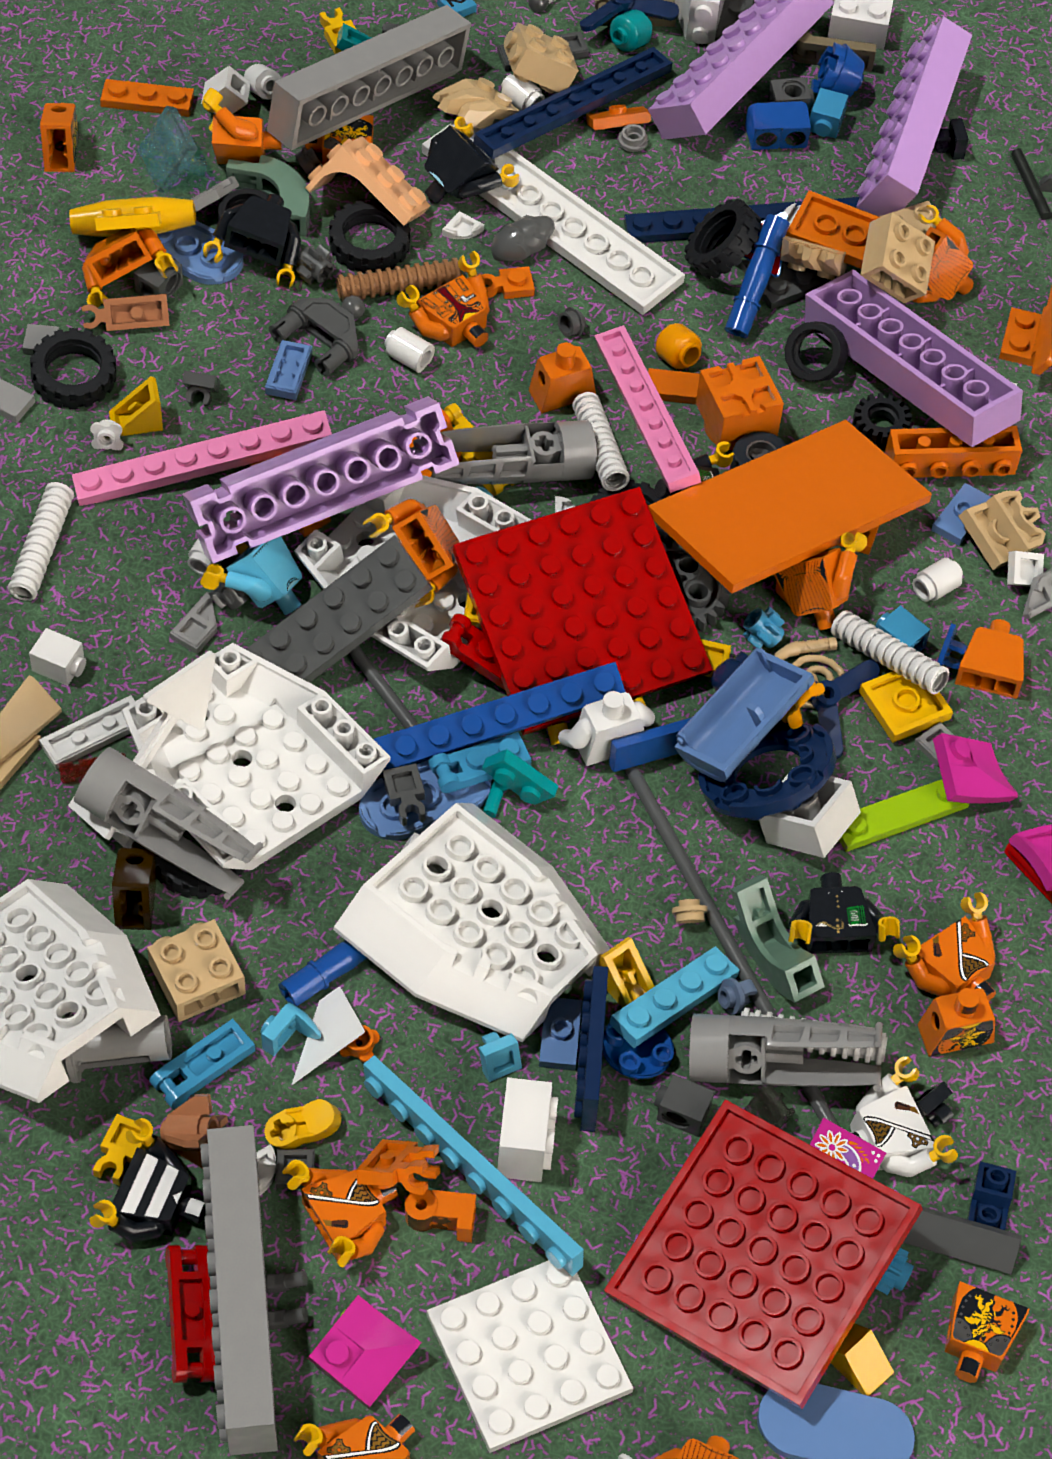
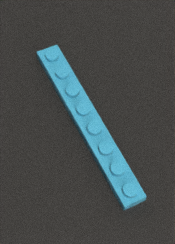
[363,1055,584,1276]

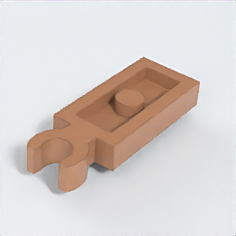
[81,294,170,331]

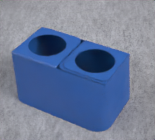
[745,101,811,150]

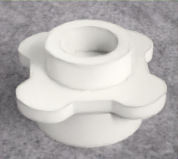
[90,420,124,450]

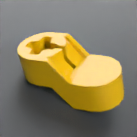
[264,1099,342,1149]

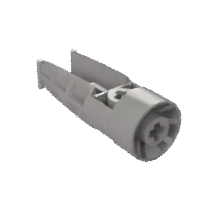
[431,420,597,484]
[74,747,263,900]
[689,1014,883,1091]

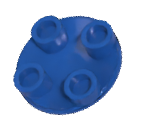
[602,1024,674,1079]

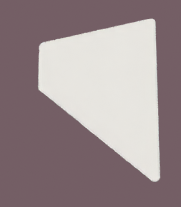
[292,987,365,1085]

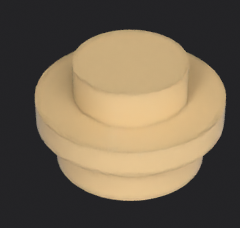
[672,899,708,924]

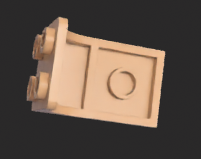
[305,136,431,226]

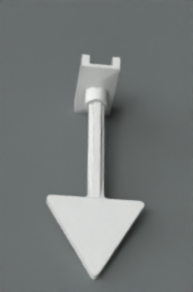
[68,651,216,848]

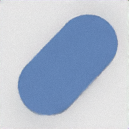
[157,221,243,285]
[359,752,492,841]
[757,1384,915,1459]

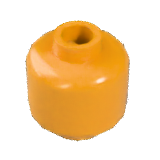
[655,323,702,370]

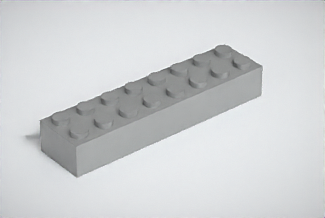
[267,5,471,151]
[200,1125,278,1456]

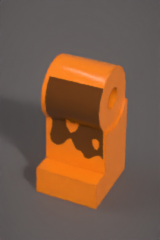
[405,1190,476,1243]

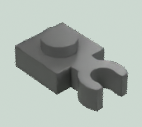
[382,764,425,826]

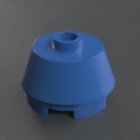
[811,42,865,99]

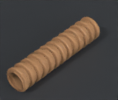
[336,258,462,301]

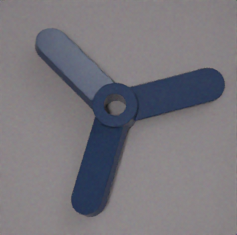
[580,0,679,32]
[810,660,880,759]

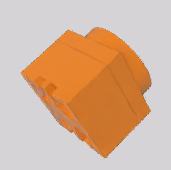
[696,356,784,451]

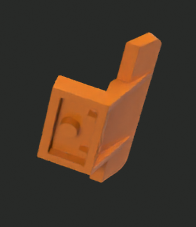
[999,286,1052,375]

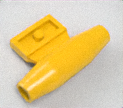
[69,196,196,237]

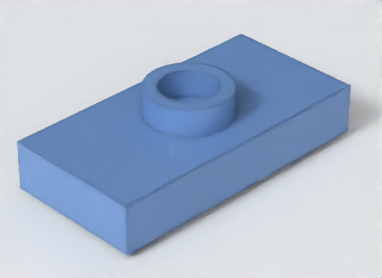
[265,340,312,400]
[931,483,991,546]
[539,998,582,1070]

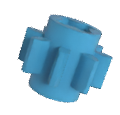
[743,607,785,649]
[875,1248,914,1295]

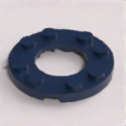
[698,719,837,820]

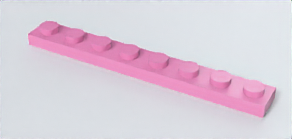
[594,325,701,493]
[72,410,332,506]

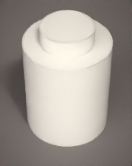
[384,327,435,373]

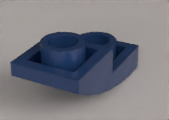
[967,1161,1017,1230]

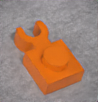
[482,266,535,299]

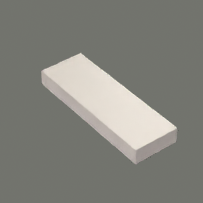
[39,695,135,770]

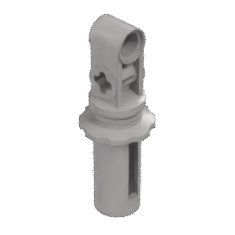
[61,1013,172,1083]

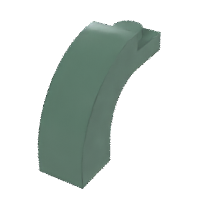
[226,155,310,236]
[730,874,825,1003]

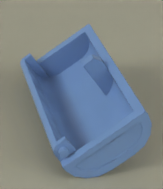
[674,648,815,782]

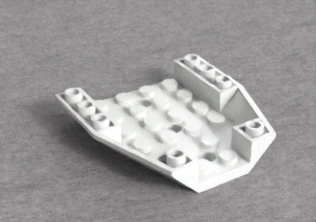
[294,475,531,671]
[122,643,391,870]
[333,803,610,1042]
[0,879,161,1103]

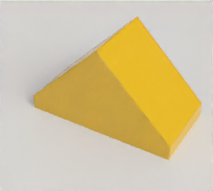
[109,376,163,436]
[599,937,655,1008]
[831,1323,894,1396]

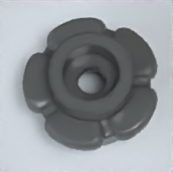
[295,146,322,175]
[558,307,586,337]

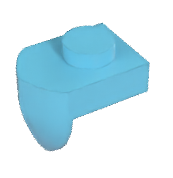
[260,1003,322,1056]

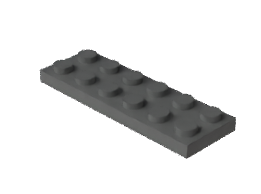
[246,535,433,683]

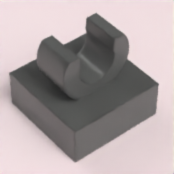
[182,370,221,406]

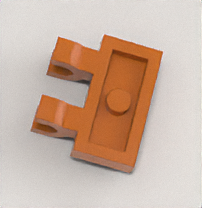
[356,1139,441,1195]

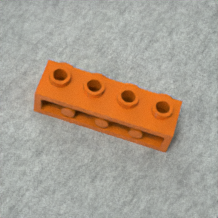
[885,426,1022,478]

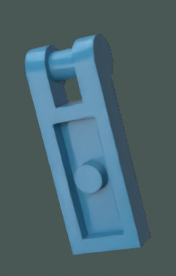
[428,732,532,793]
[149,1019,255,1109]

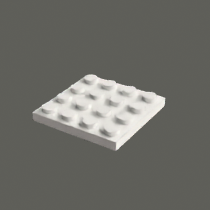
[426,1260,633,1453]

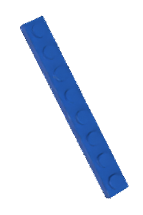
[373,662,625,775]

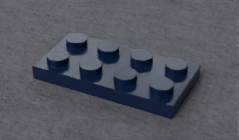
[574,966,608,1132]

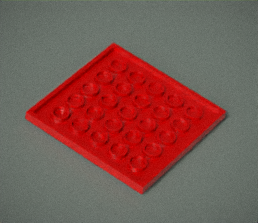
[452,487,713,735]
[604,1099,923,1409]

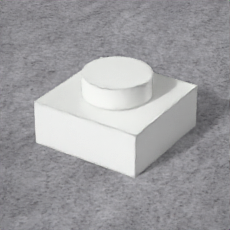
[1007,551,1044,587]

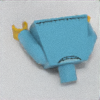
[200,537,302,615]

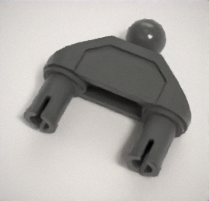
[269,295,365,376]

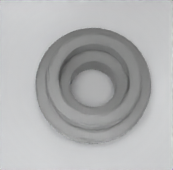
[618,124,648,152]

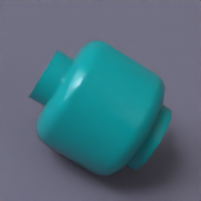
[610,10,652,52]

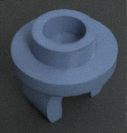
[718,978,758,1015]

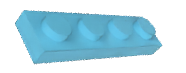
[609,946,740,1048]

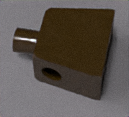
[112,842,157,930]

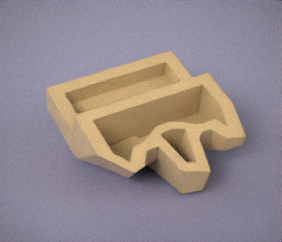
[432,78,519,129]
[780,236,847,280]
[958,491,1046,570]

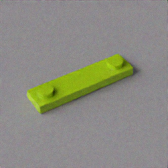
[839,779,970,852]

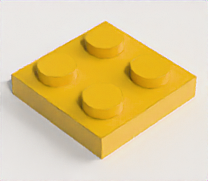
[859,671,953,743]

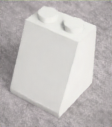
[675,0,725,44]

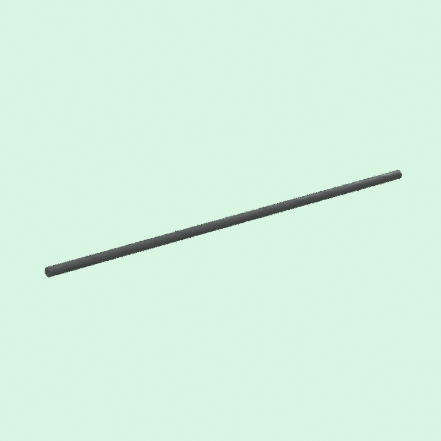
[624,766,839,1126]

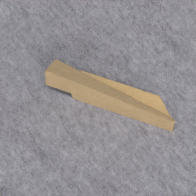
[0,675,62,790]

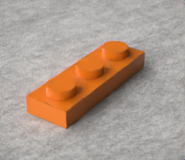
[100,79,194,117]

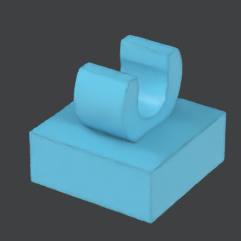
[479,1031,522,1082]

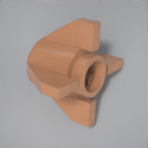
[160,1094,228,1168]

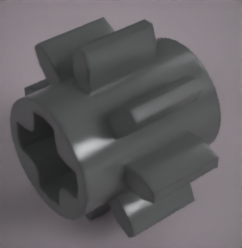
[296,244,334,285]
[209,569,249,610]

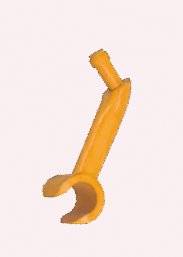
[782,681,825,729]

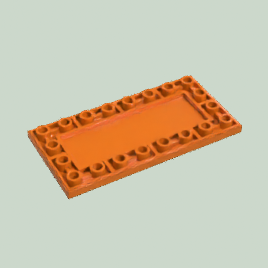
[648,420,932,594]

